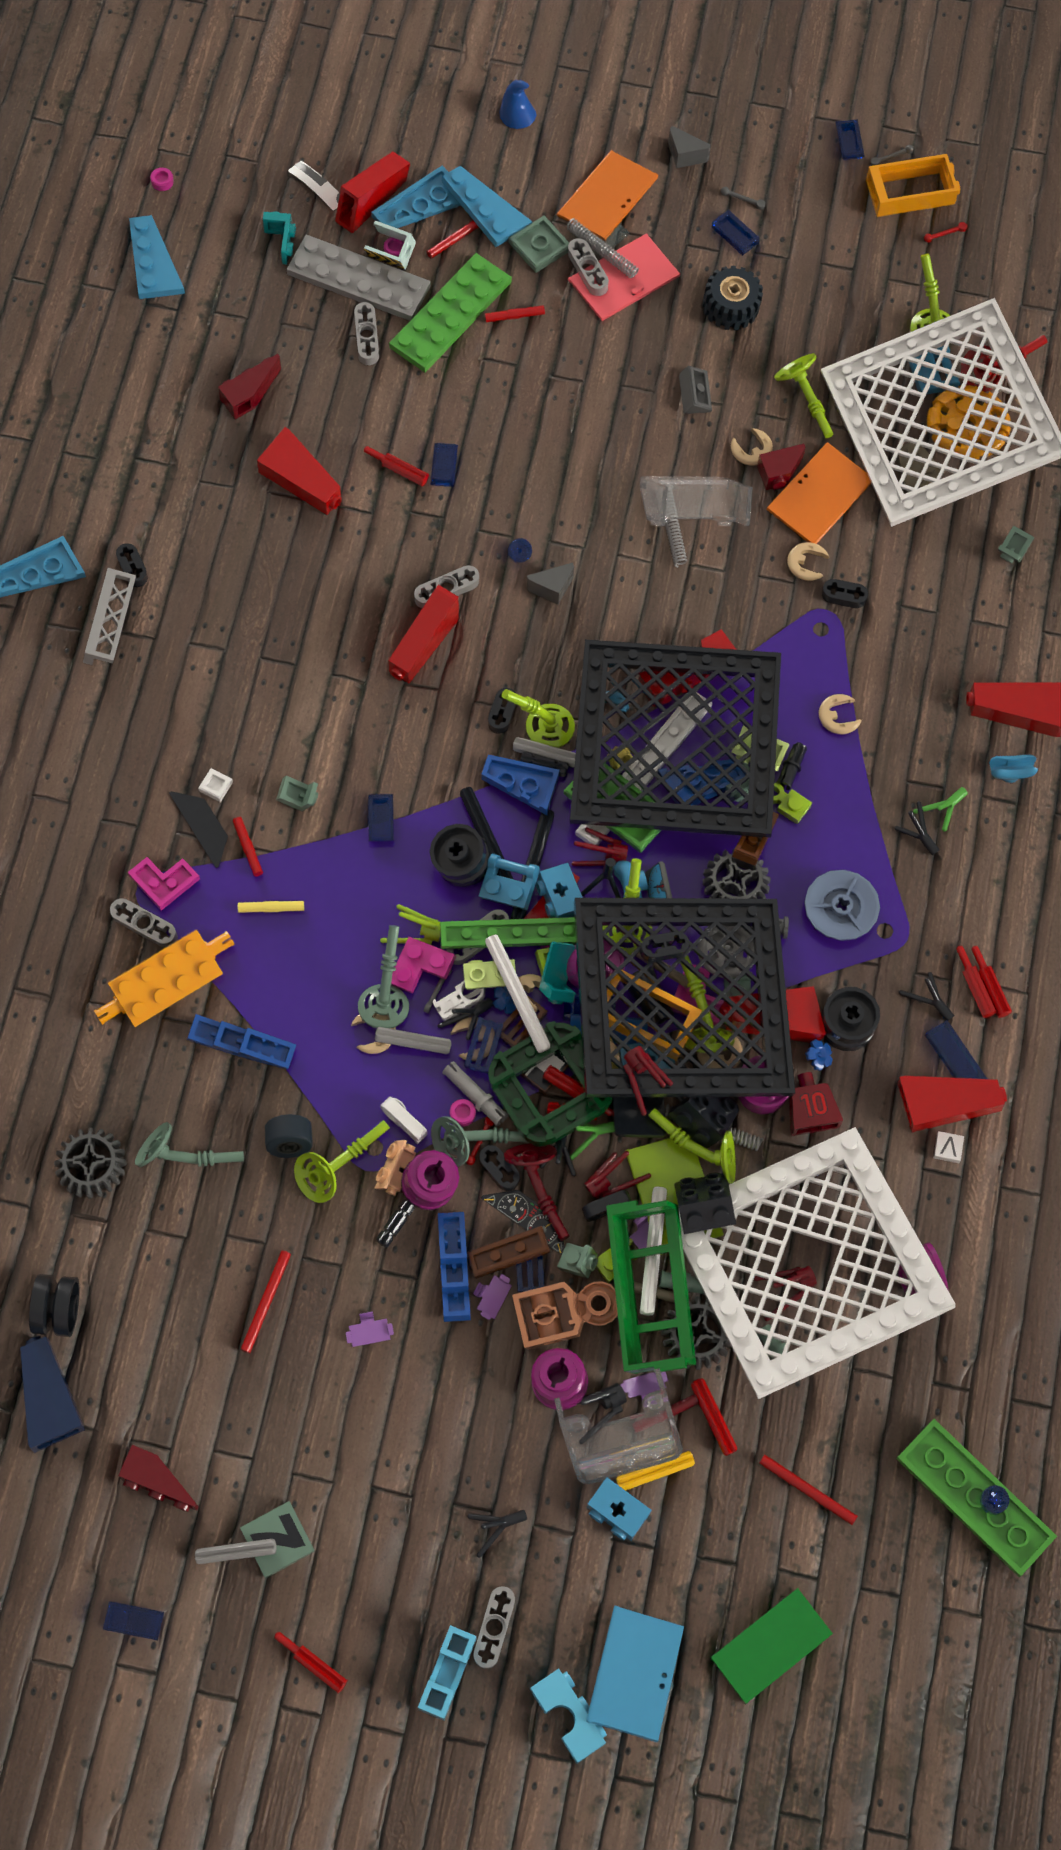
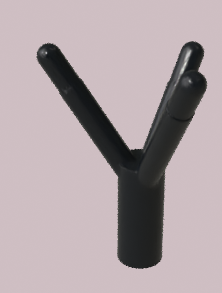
[895,801,940,855]
[581,858,621,898]
[899,972,955,1022]
[438,998,494,1040]
[539,1136,576,1177]
[467,1509,527,1558]

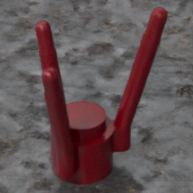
[571,827,628,866]
[623,1046,673,1116]
[584,1151,651,1200]
[754,1266,817,1321]

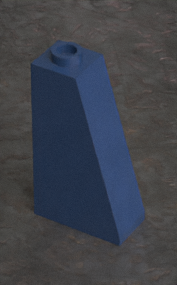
[20,1336,86,1453]

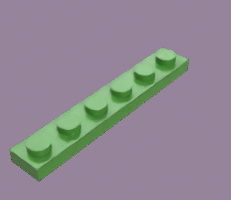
[440,917,576,949]

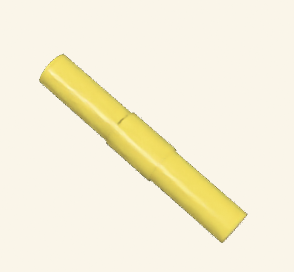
[238,901,304,913]

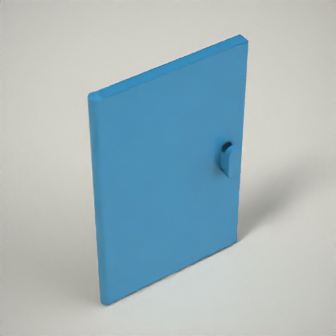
[586,1606,684,1742]

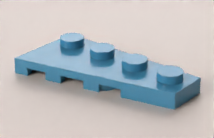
[371,165,461,229]
[441,166,532,247]
[129,215,185,299]
[0,536,86,597]

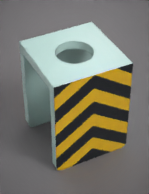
[364,221,416,270]

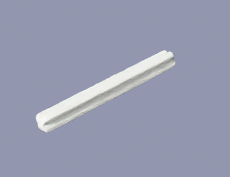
[485,934,550,1053]
[640,1187,667,1316]

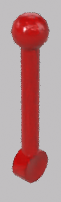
[924,222,967,243]
[466,1117,494,1165]

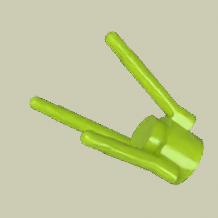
[380,904,440,945]

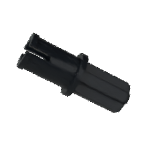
[776,742,807,790]

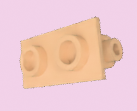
[375,1140,416,1196]

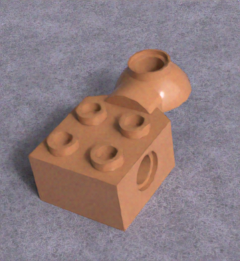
[512,1281,618,1350]

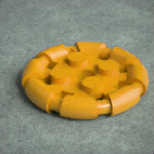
[927,385,1011,460]

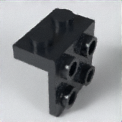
[612,1097,666,1138]
[667,1097,739,1149]
[674,1172,736,1234]

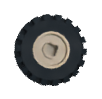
[702,266,763,330]

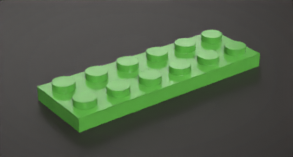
[389,253,512,373]
[896,1419,1057,1577]

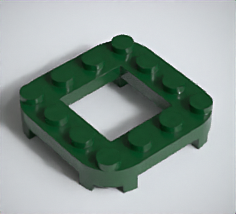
[488,1021,612,1147]

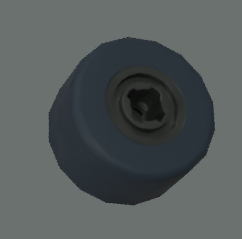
[265,1114,313,1158]

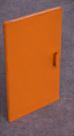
[556,150,658,241]
[766,442,871,544]

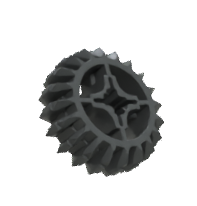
[702,848,771,899]
[54,1127,127,1199]
[661,1297,731,1370]

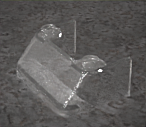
[640,476,753,526]
[554,1368,683,1484]

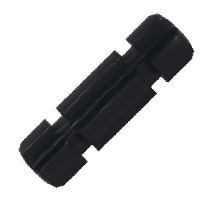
[520,752,569,777]
[376,1199,415,1248]

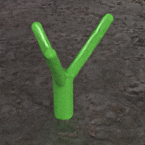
[913,787,968,832]
[570,1122,614,1160]

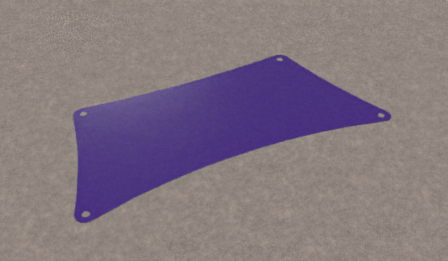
[136,609,910,1172]

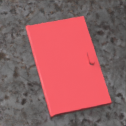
[568,233,680,321]

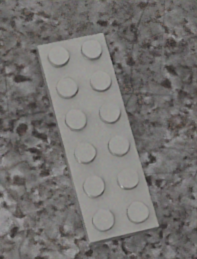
[287,234,431,321]

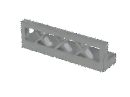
[83,568,136,665]

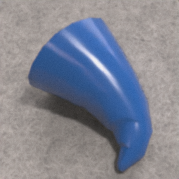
[499,80,537,129]

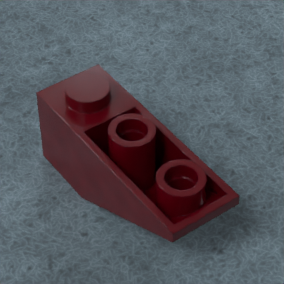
[218,354,281,420]
[118,1445,198,1512]

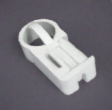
[433,980,485,1021]
[380,1096,427,1144]

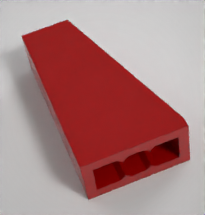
[335,151,410,233]
[257,427,342,515]
[388,584,459,684]
[966,682,1061,737]
[719,986,826,1043]
[897,1076,1007,1133]

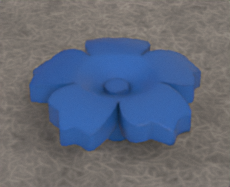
[493,986,516,1014]
[805,1039,833,1071]

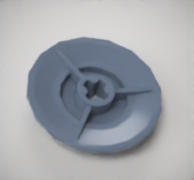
[804,870,880,941]

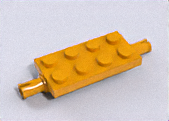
[94,930,235,1027]

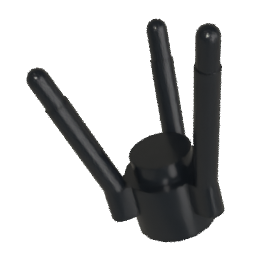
[578,1383,627,1445]

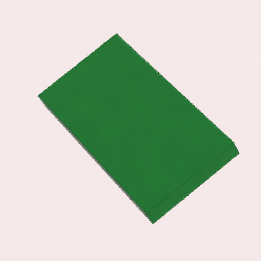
[710,1588,833,1704]

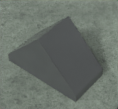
[668,126,711,168]
[527,562,574,605]

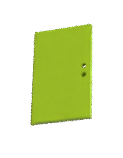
[625,1134,724,1255]

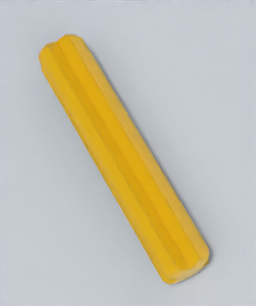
[616,1451,695,1491]

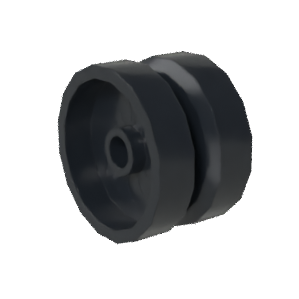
[430,824,491,887]
[821,987,880,1051]
[29,1274,80,1337]

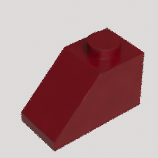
[757,443,806,490]

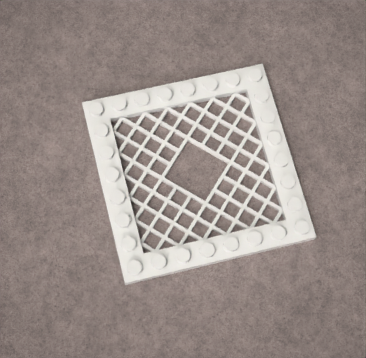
[821,298,1061,527]
[679,1127,955,1399]

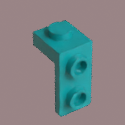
[263,212,296,265]
[539,941,576,1004]

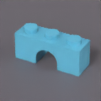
[418,1625,476,1721]
[530,1668,607,1764]

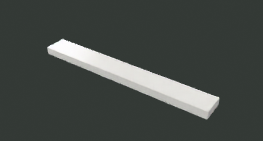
[575,692,712,845]

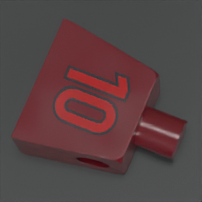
[789,1072,843,1136]

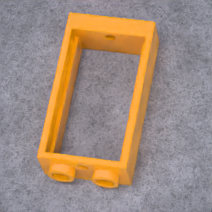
[866,154,960,217]
[606,970,702,1061]

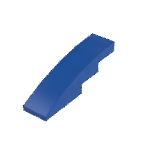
[187,1014,296,1070]
[438,1212,471,1322]

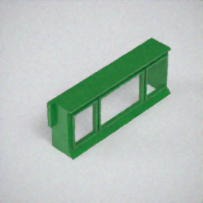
[606,1200,696,1374]

